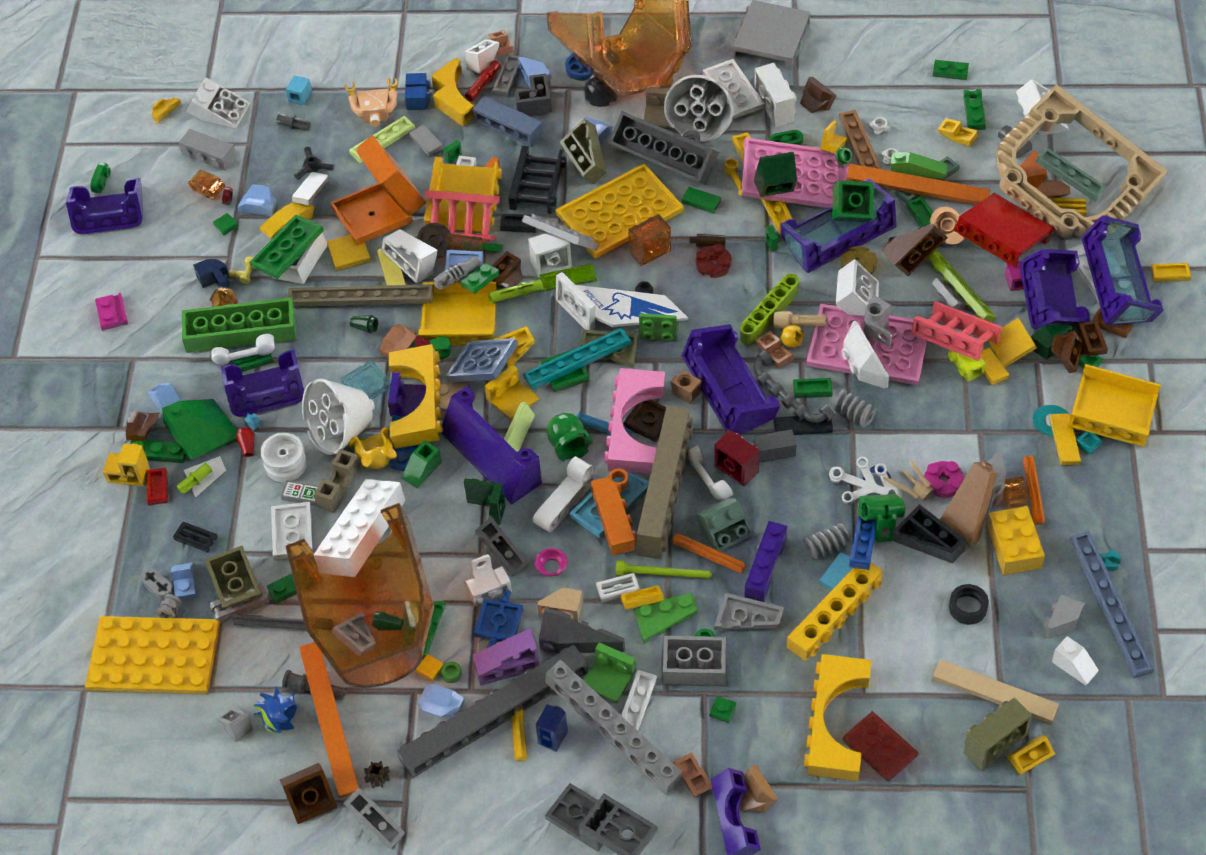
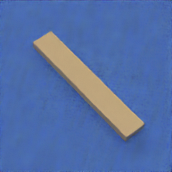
[932,659,1059,724]

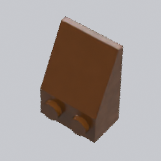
[882,224,948,276]

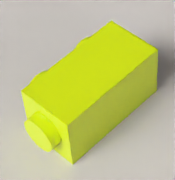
[948,350,986,382]

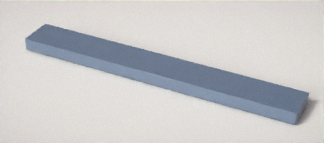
[1069,531,1154,678]

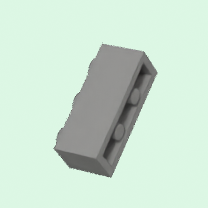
[178,129,236,170]

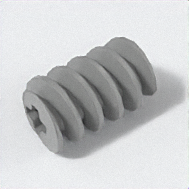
[834,389,877,428]
[804,523,850,560]

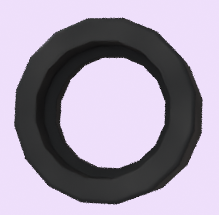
[949,584,989,625]

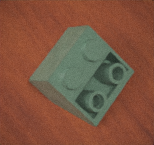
[696,497,753,552]

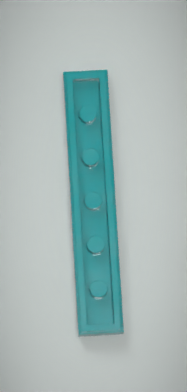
[523,328,631,390]

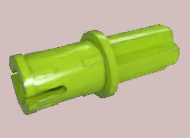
[177,462,213,494]

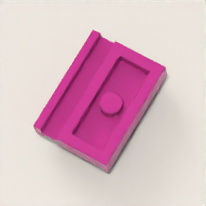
[95,293,128,330]

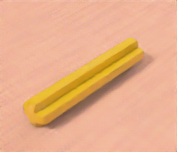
[511,705,527,762]

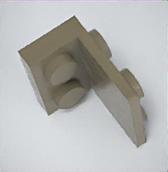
[644,88,674,129]

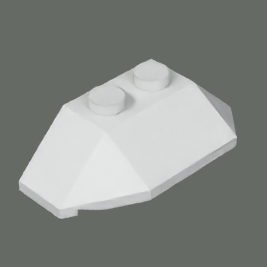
[841,320,889,389]

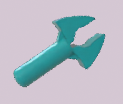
[1100,549,1121,571]

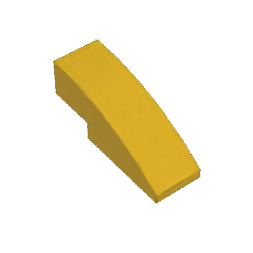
[260,202,315,239]

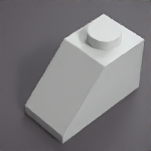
[465,39,499,74]
[1052,636,1099,686]

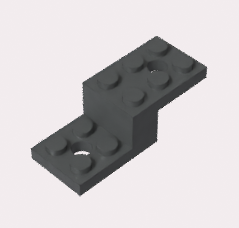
[545,783,658,855]

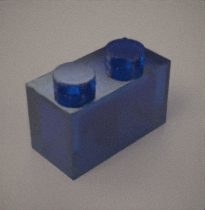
[535,704,568,752]

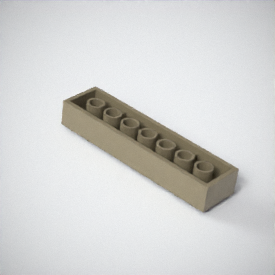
[637,405,693,559]

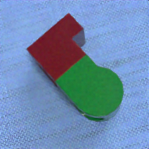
[416,336,452,359]

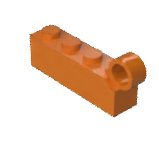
[591,468,637,556]

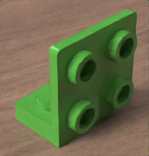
[639,313,679,342]
[583,642,636,703]

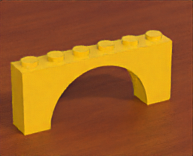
[389,344,443,449]
[804,654,872,781]

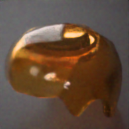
[210,287,238,307]

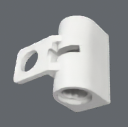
[465,554,512,607]

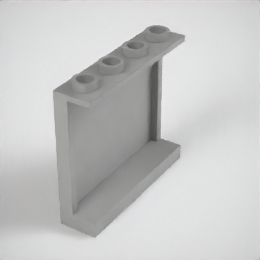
[731,0,811,70]

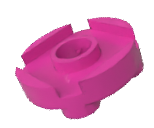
[924,461,964,498]

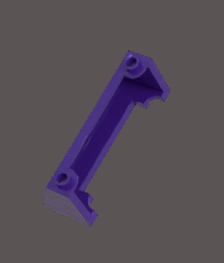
[681,324,780,435]
[441,386,542,505]

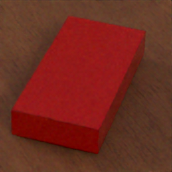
[147,468,168,506]

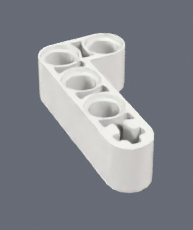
[533,456,594,532]

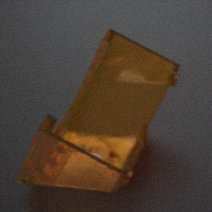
[547,0,692,97]

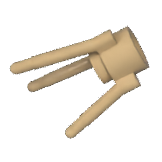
[883,461,934,501]

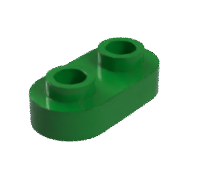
[769,130,803,145]
[90,162,111,193]

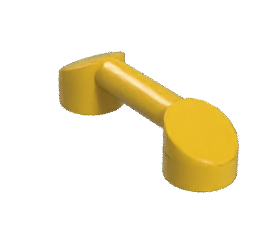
[724,158,745,197]

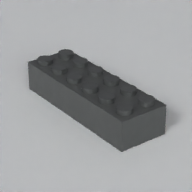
[608,111,719,185]

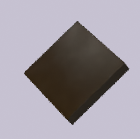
[623,399,666,442]

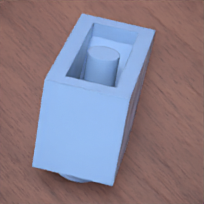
[519,57,552,88]
[146,383,181,412]

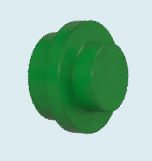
[836,147,852,165]

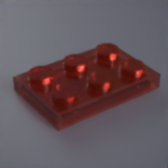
[842,711,918,782]

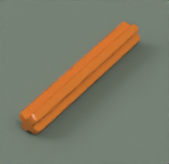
[1023,456,1045,525]
[672,533,746,573]

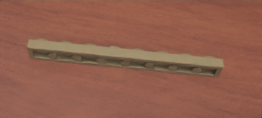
[287,284,434,307]

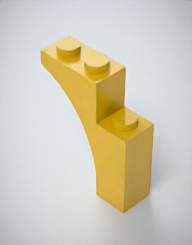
[431,57,474,127]

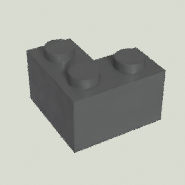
[514,73,552,116]

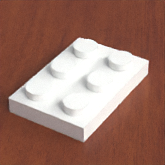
[271,502,313,560]

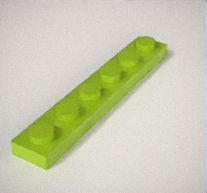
[927,249,997,322]

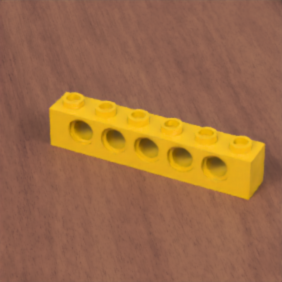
[787,562,883,661]

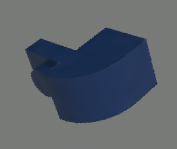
[193,259,230,295]

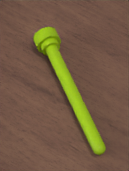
[615,560,712,579]

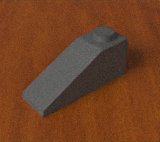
[475,517,529,576]

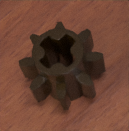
[364,761,390,788]

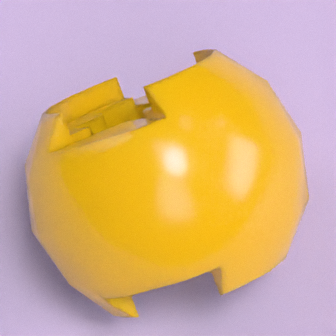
[781,325,804,348]

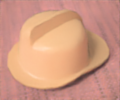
[930,206,965,245]

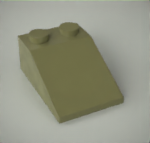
[204,546,262,610]

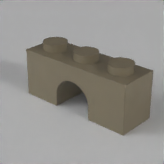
[314,449,360,513]

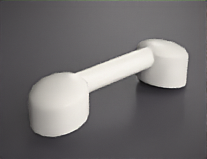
[211,334,275,365]
[688,445,733,501]

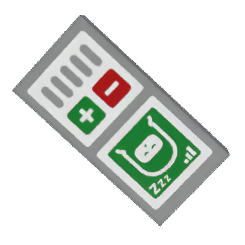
[281,480,318,506]

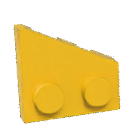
[493,326,535,369]

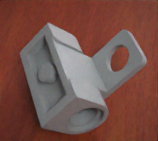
[863,296,892,346]

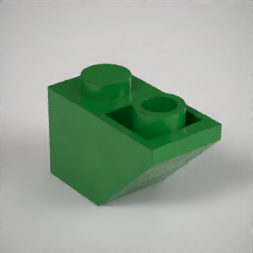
[402,440,442,488]

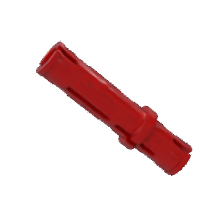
[465,60,501,102]

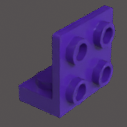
[388,372,426,417]

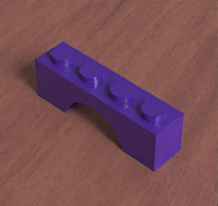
[745,521,788,602]
[711,768,761,855]

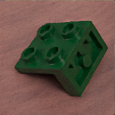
[464,478,506,525]

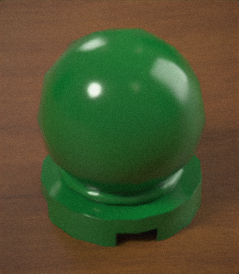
[546,413,593,462]

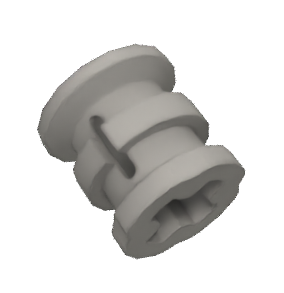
[156,594,182,618]

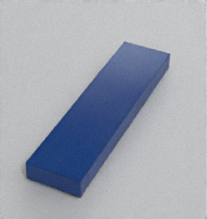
[849,515,877,570]

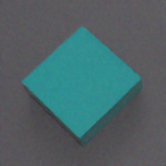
[1076,432,1103,455]

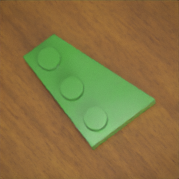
[634,593,698,644]

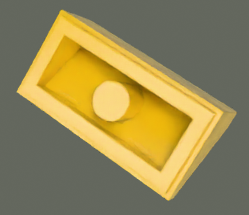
[1006,735,1055,775]

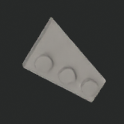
[714,593,784,631]

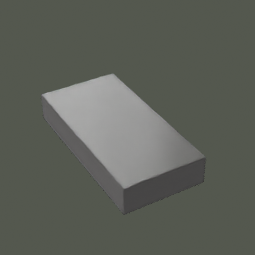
[409,125,443,156]

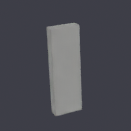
[492,54,520,97]

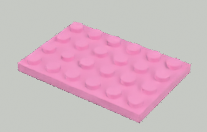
[742,137,849,208]
[806,304,928,385]

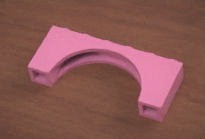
[604,368,665,474]

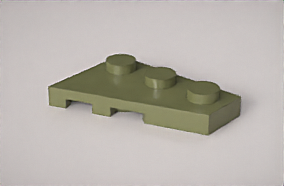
[581,330,639,368]

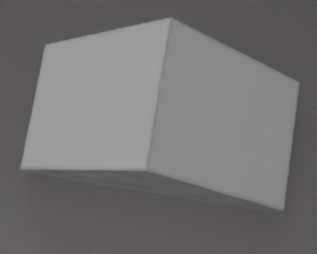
[217,707,253,742]

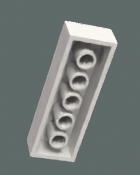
[314,479,406,577]

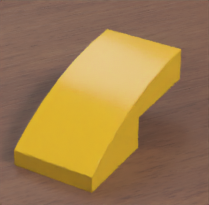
[938,118,979,147]

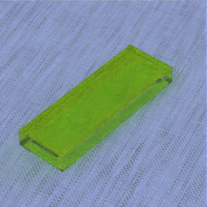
[540,264,597,292]

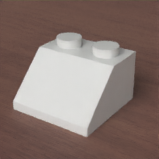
[528,234,572,278]

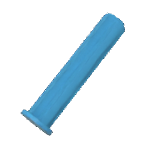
[577,410,632,436]

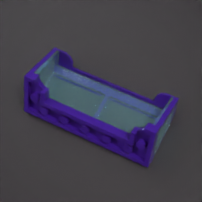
[780,178,897,273]
[1081,215,1164,325]

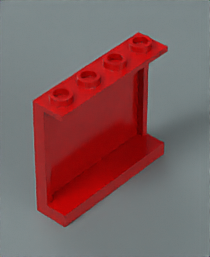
[954,193,1054,267]

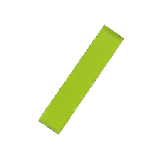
[740,273,799,345]

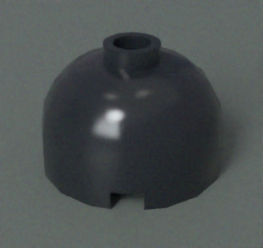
[584,73,618,107]

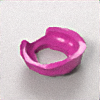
[535,547,568,577]

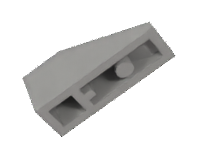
[343,788,405,849]

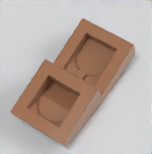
[488,30,514,56]
[755,331,794,369]
[673,752,713,798]

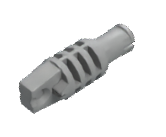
[433,256,481,290]

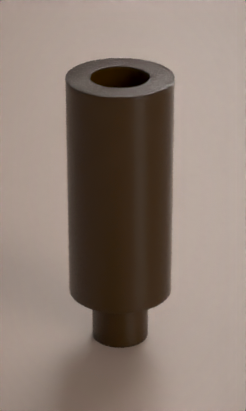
[689,233,726,248]

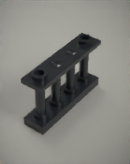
[508,146,567,214]

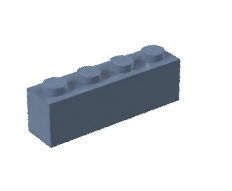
[473,96,543,147]

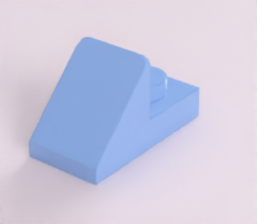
[170,562,196,600]

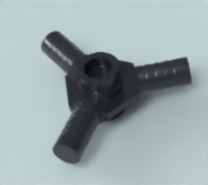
[294,147,334,180]

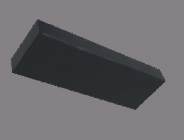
[773,414,833,435]

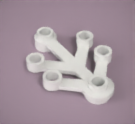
[829,457,902,505]

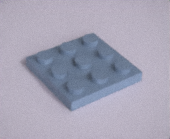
[445,338,518,382]

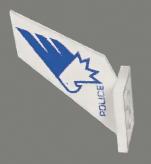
[556,272,688,330]

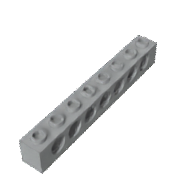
[545,659,682,795]

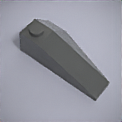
[539,608,625,653]

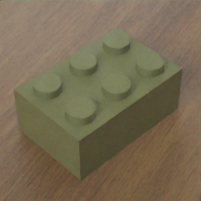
[963,697,1032,771]

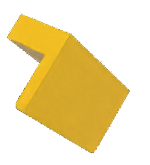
[820,121,848,153]

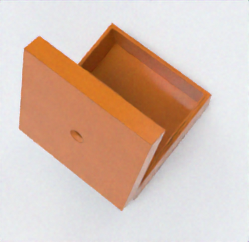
[330,135,427,246]

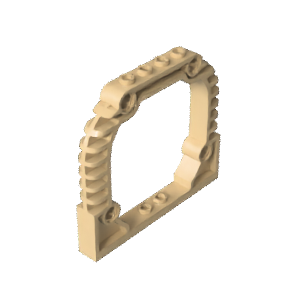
[996,84,1168,238]

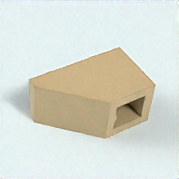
[537,588,583,622]

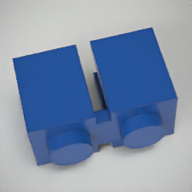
[405,73,431,110]

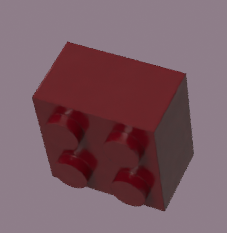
[714,429,760,487]

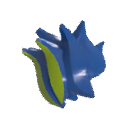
[253,687,297,734]

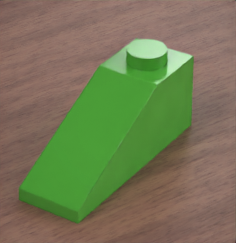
[890,152,948,178]

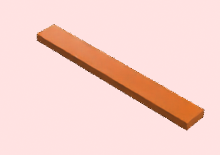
[846,163,990,205]
[299,641,359,798]

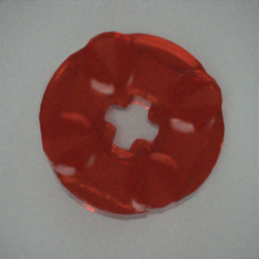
[695,244,732,278]

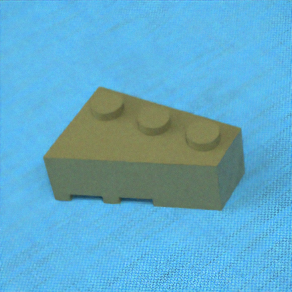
[560,118,607,184]

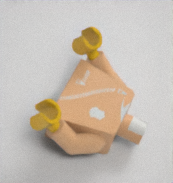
[345,78,398,127]

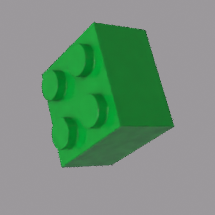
[832,181,874,223]

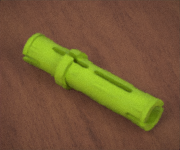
[488,279,543,304]

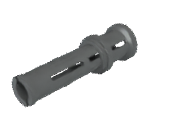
[282,670,346,701]

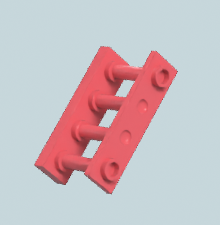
[425,190,499,243]
[911,301,1002,361]

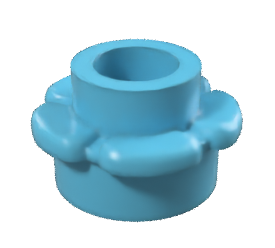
[244,413,261,430]

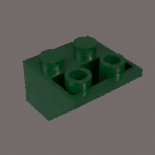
[753,152,797,197]

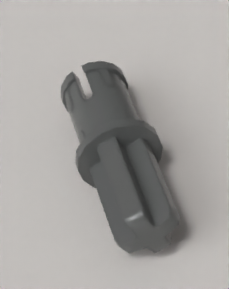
[276,113,311,130]

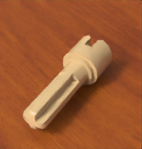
[774,311,827,329]

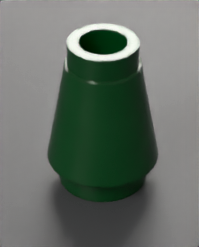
[350,315,379,333]
[372,611,404,631]

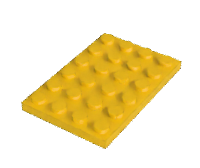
[555,163,684,259]
[85,616,220,695]

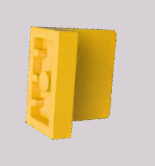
[484,365,539,421]

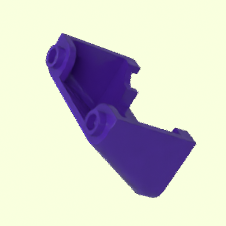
[66,178,143,234]
[1020,249,1090,330]
[221,349,304,417]

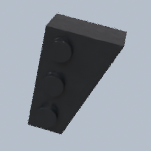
[893,504,966,564]

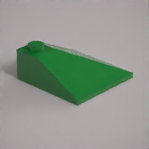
[162,399,237,461]

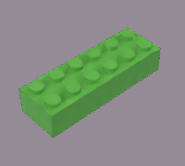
[182,297,297,353]

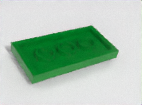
[249,215,324,279]

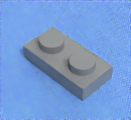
[932,278,967,311]

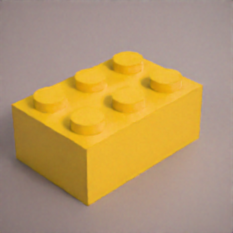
[986,506,1045,575]

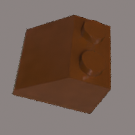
[279,763,337,824]

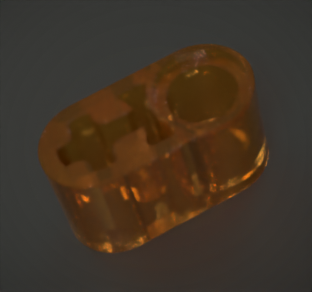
[188,170,225,200]

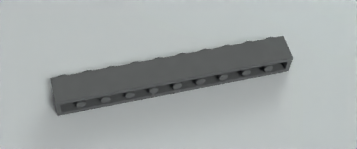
[397,645,588,779]

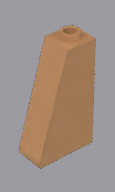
[940,461,997,545]

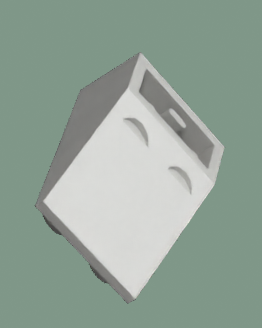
[186,77,251,128]

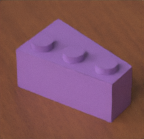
[472,628,539,686]

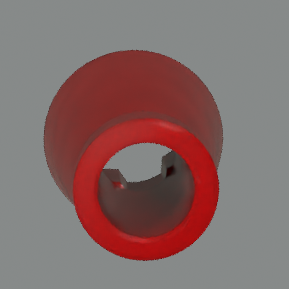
[236,427,255,457]

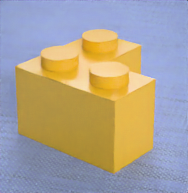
[103,444,150,486]

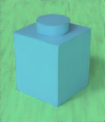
[286,75,312,105]

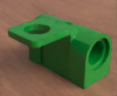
[858,494,905,542]

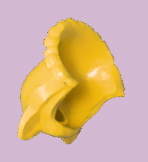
[348,427,397,470]

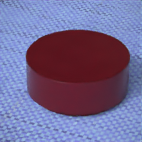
[222,187,233,205]

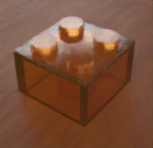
[628,214,671,266]

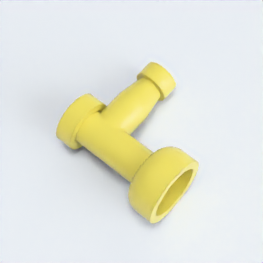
[229,257,255,284]

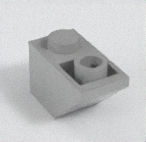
[1043,595,1084,639]

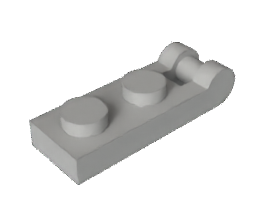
[210,583,269,623]

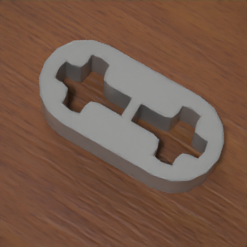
[141,569,174,600]

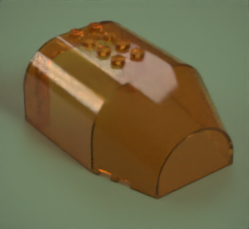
[285,503,434,688]

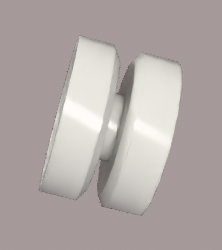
[261,433,307,483]

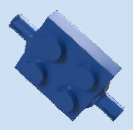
[474,589,524,648]

